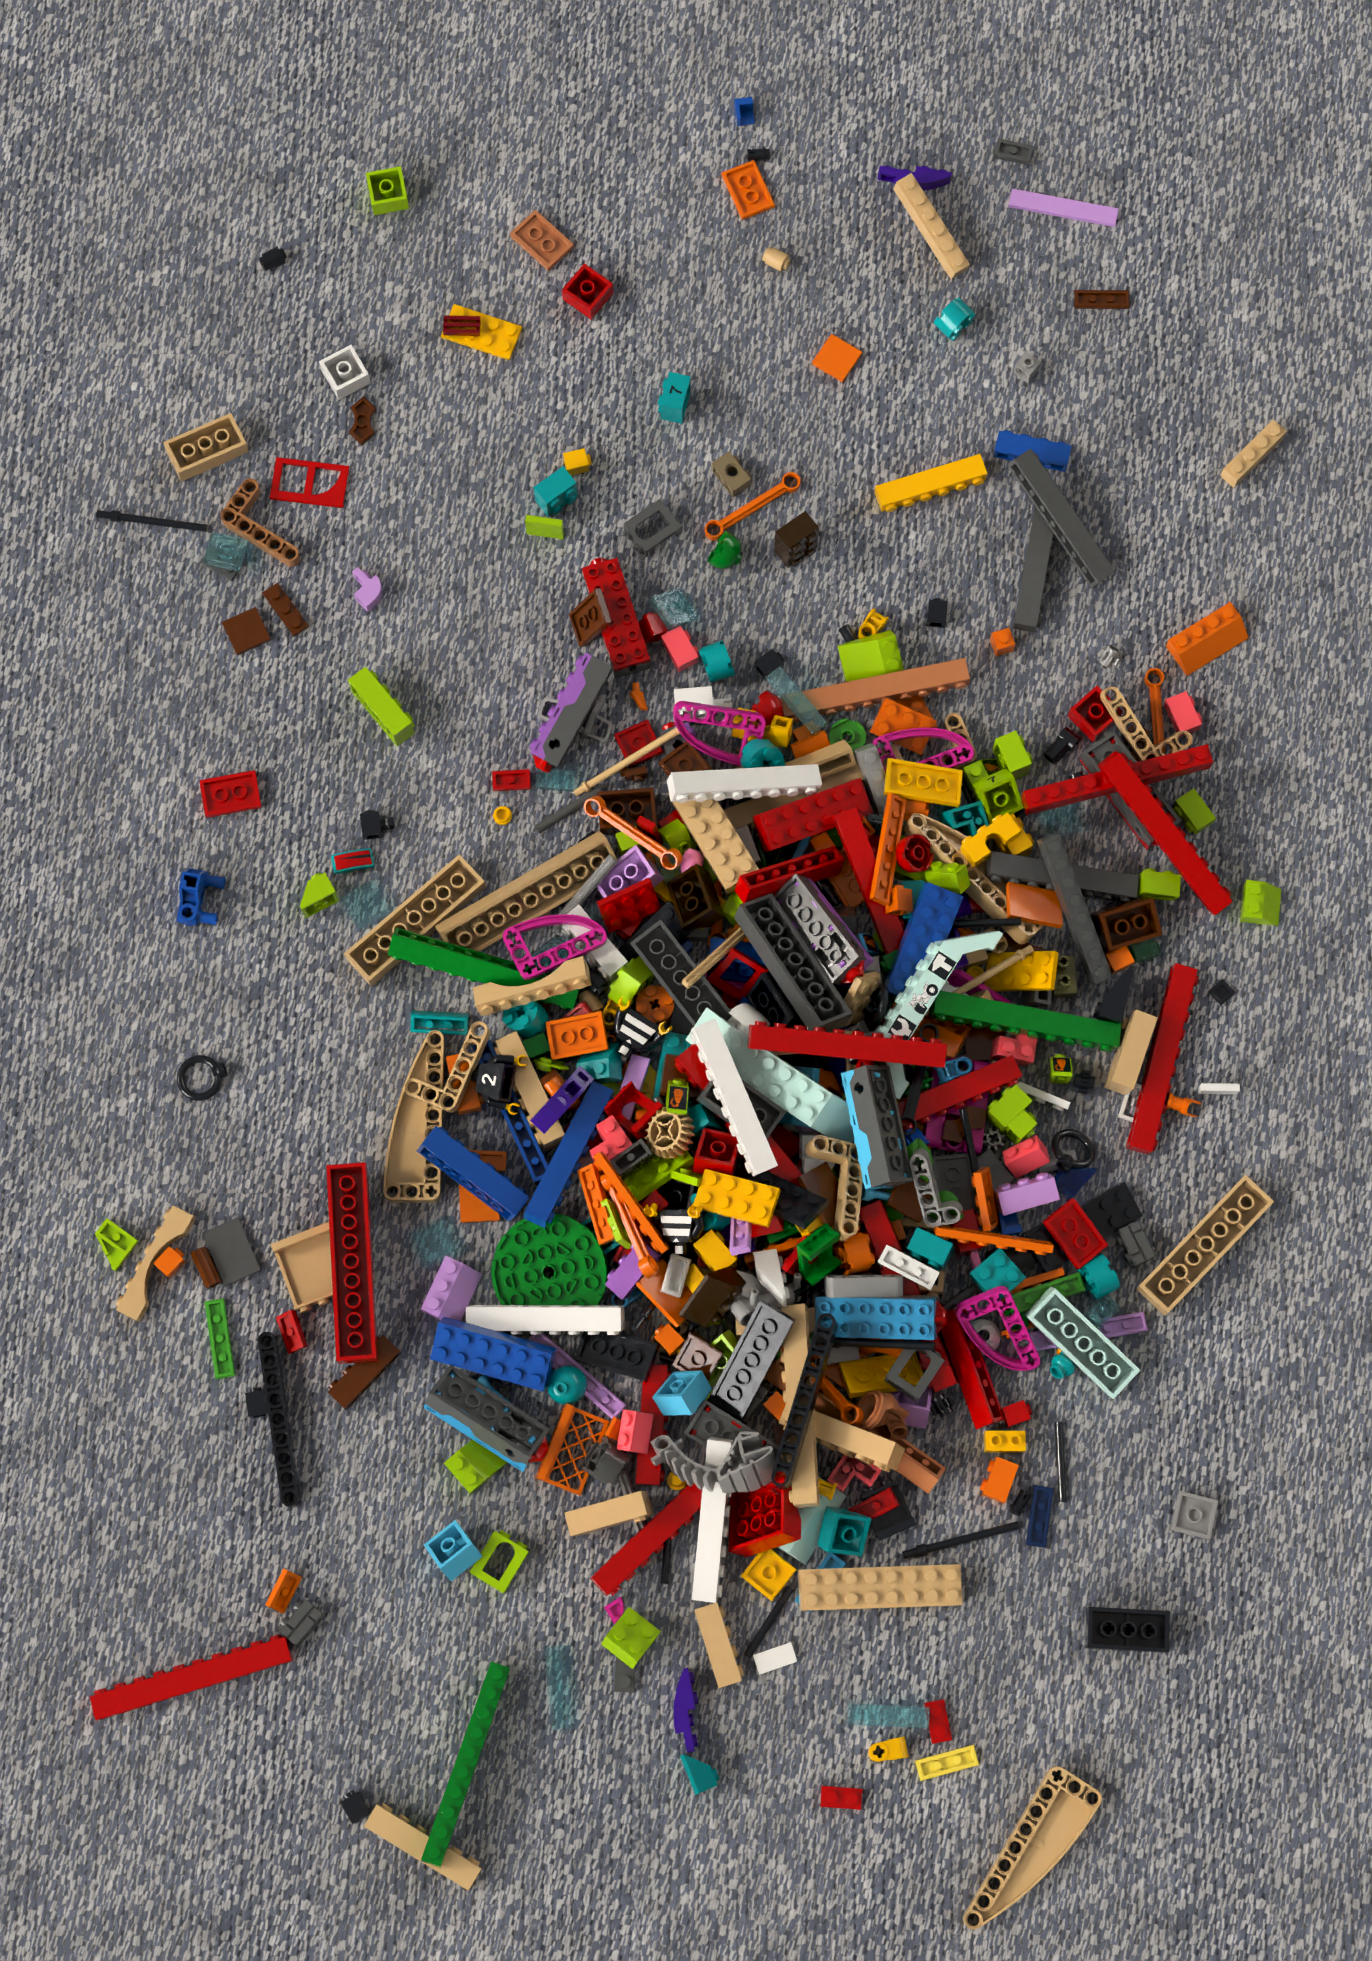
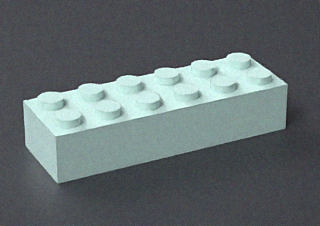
[1024,1286,1140,1399]

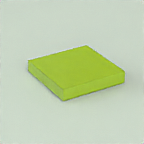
[525,515,564,539]

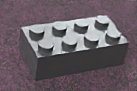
[696,1079,786,1139]

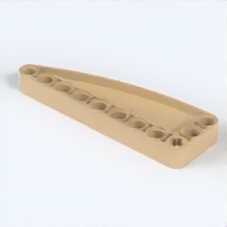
[903,813,1044,944]
[383,1030,445,1203]
[963,1766,1102,1929]

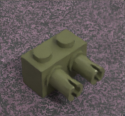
[1052,955,1077,998]

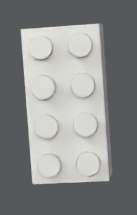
[561,905,628,984]

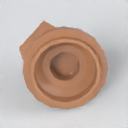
[853,1390,909,1440]

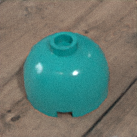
[547,1364,587,1405]

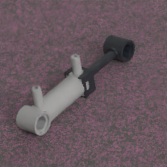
[730,1267,845,1326]

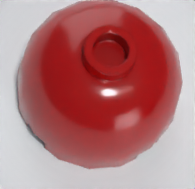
[751,691,784,726]
[895,834,933,873]

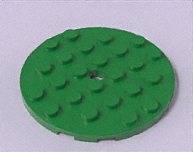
[491,1213,608,1305]

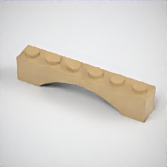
[473,956,591,1016]
[116,1206,196,1323]

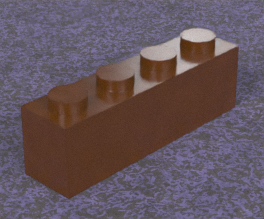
[328,1335,401,1410]

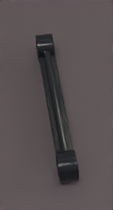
[900,1023,939,1137]

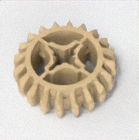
[644,1107,696,1159]

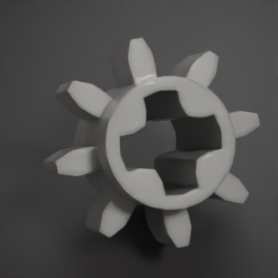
[1097,644,1122,668]
[983,1127,1005,1152]

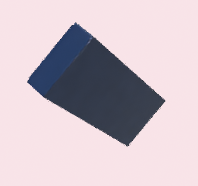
[1026,1485,1054,1548]

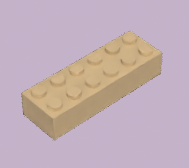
[668,793,759,895]
[494,1031,565,1151]
[779,1403,905,1472]

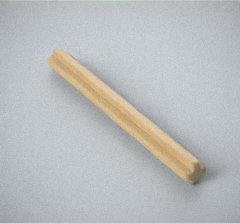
[682,927,746,988]

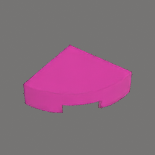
[604,1597,624,1624]

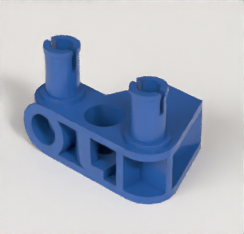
[177,868,226,926]

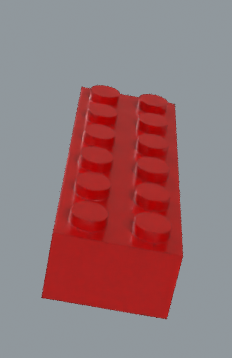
[752,778,873,853]

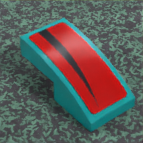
[331,848,374,874]

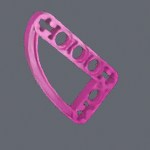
[673,701,765,766]
[872,728,974,774]
[503,914,607,980]
[955,1286,1040,1371]

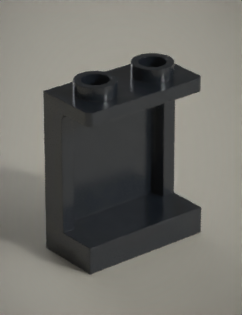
[860,1479,916,1541]

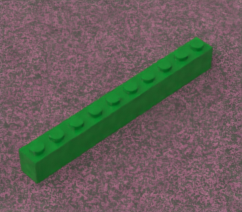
[387,927,579,1009]
[929,990,1121,1052]
[421,1662,510,1868]

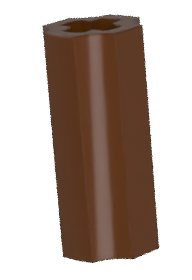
[190,1247,222,1290]

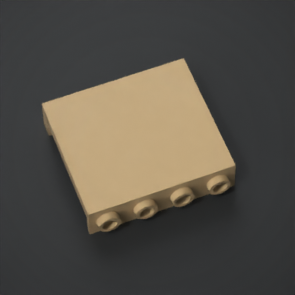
[271,1222,333,1313]

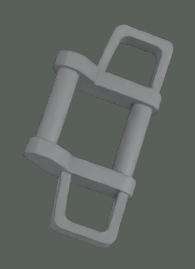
[537,697,614,743]

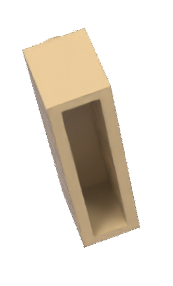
[1221,419,1287,488]
[785,740,856,779]
[694,1602,744,1688]

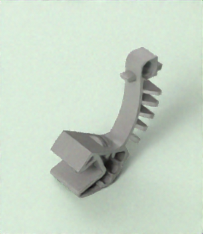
[651,1431,776,1493]

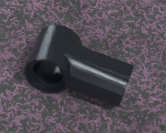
[1043,727,1081,765]

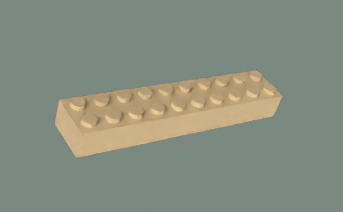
[435,831,617,951]

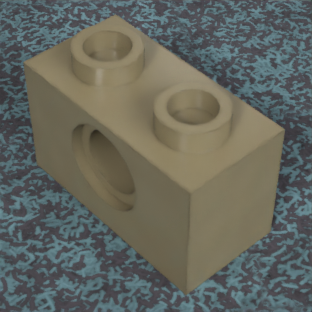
[711,452,752,497]

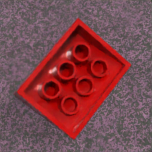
[728,1475,801,1557]

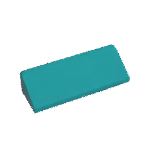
[410,1010,470,1035]

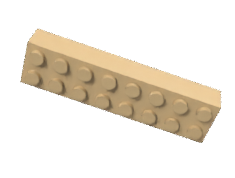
[344,854,486,986]
[1136,1175,1274,1316]
[798,1564,962,1611]

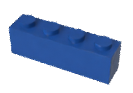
[993,430,1071,472]

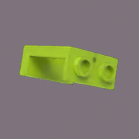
[469,1530,530,1594]

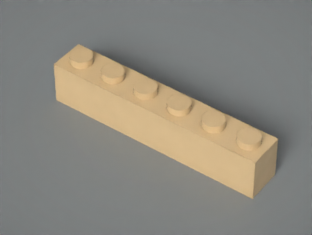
[893,173,970,280]
[364,1803,482,1891]

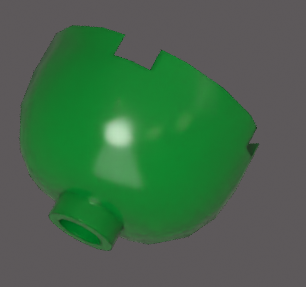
[707,531,742,569]

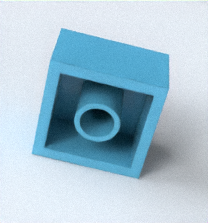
[652,1370,712,1416]
[424,1520,483,1581]

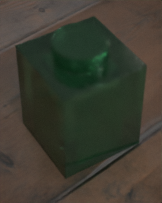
[1129,938,1160,964]

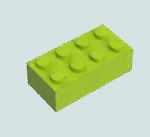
[348,666,415,747]

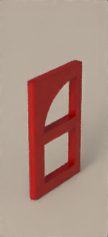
[269,457,349,508]
[707,947,769,1001]

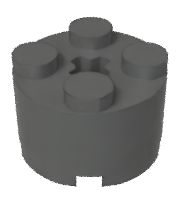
[583,1437,630,1484]

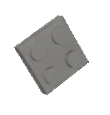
[1170,1491,1218,1540]

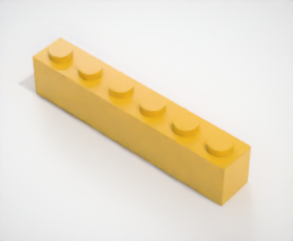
[874,454,988,512]

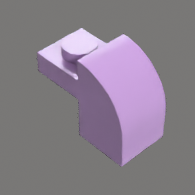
[352,567,382,612]

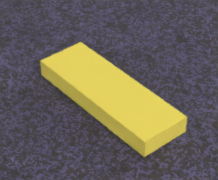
[915,1745,979,1781]

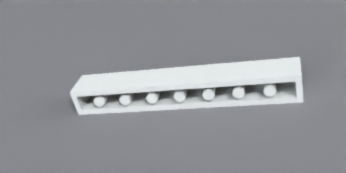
[667,764,822,803]
[690,1019,778,1176]
[466,1305,625,1335]
[692,1437,734,1603]

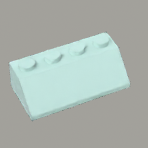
[777,1477,846,1565]

